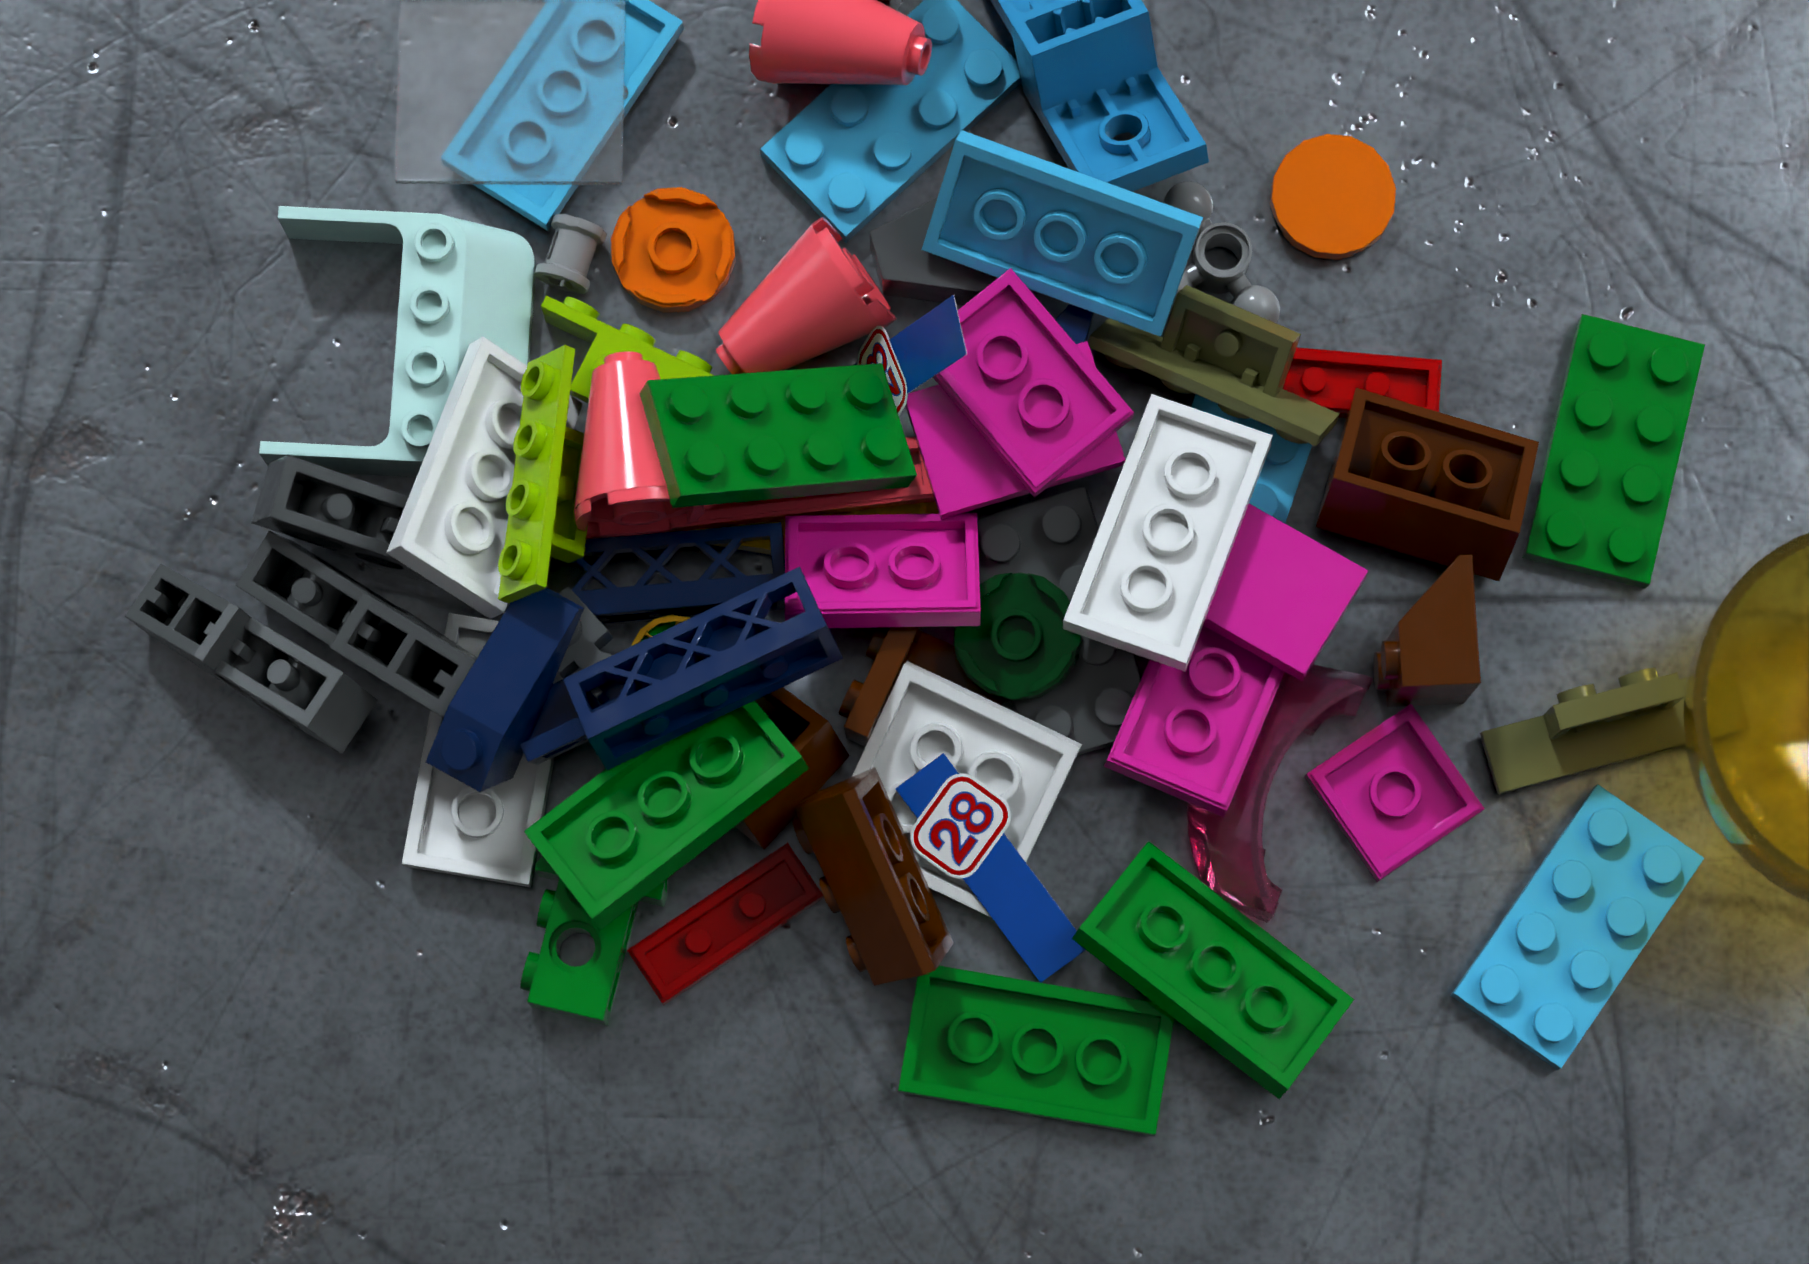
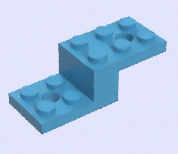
[991,0,1209,192]

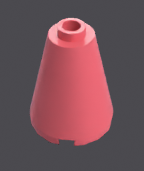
[749,0,932,85]
[716,217,897,374]
[574,351,704,536]

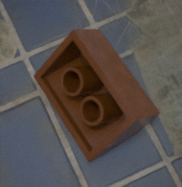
[1316,388,1539,581]
[793,767,954,986]

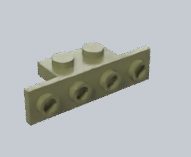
[1088,285,1340,446]
[1480,667,1745,794]

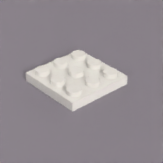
[852,661,1082,918]

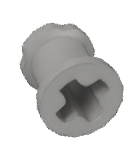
[534,214,607,294]

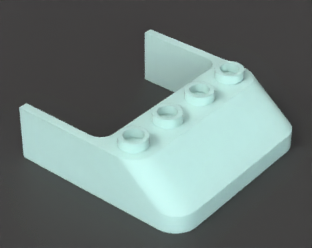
[259,206,536,477]

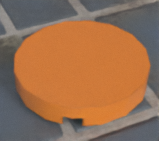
[1270,134,1396,260]
[611,187,736,313]

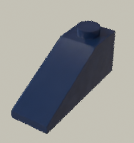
[426,587,584,792]

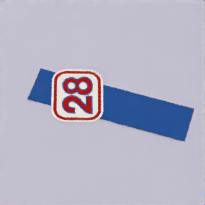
[854,295,967,416]
[895,753,1086,983]

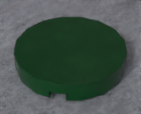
[954,572,1083,701]

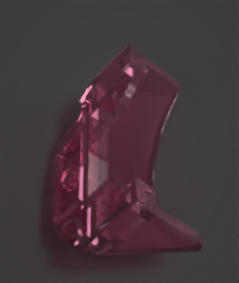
[1186,664,1373,923]

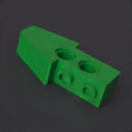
[520,856,668,1026]

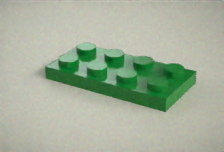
[1522,314,1705,589]
[640,363,917,508]
[524,700,809,930]
[1072,841,1354,1099]
[898,966,1174,1136]

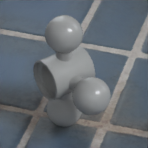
[1163,181,1280,323]

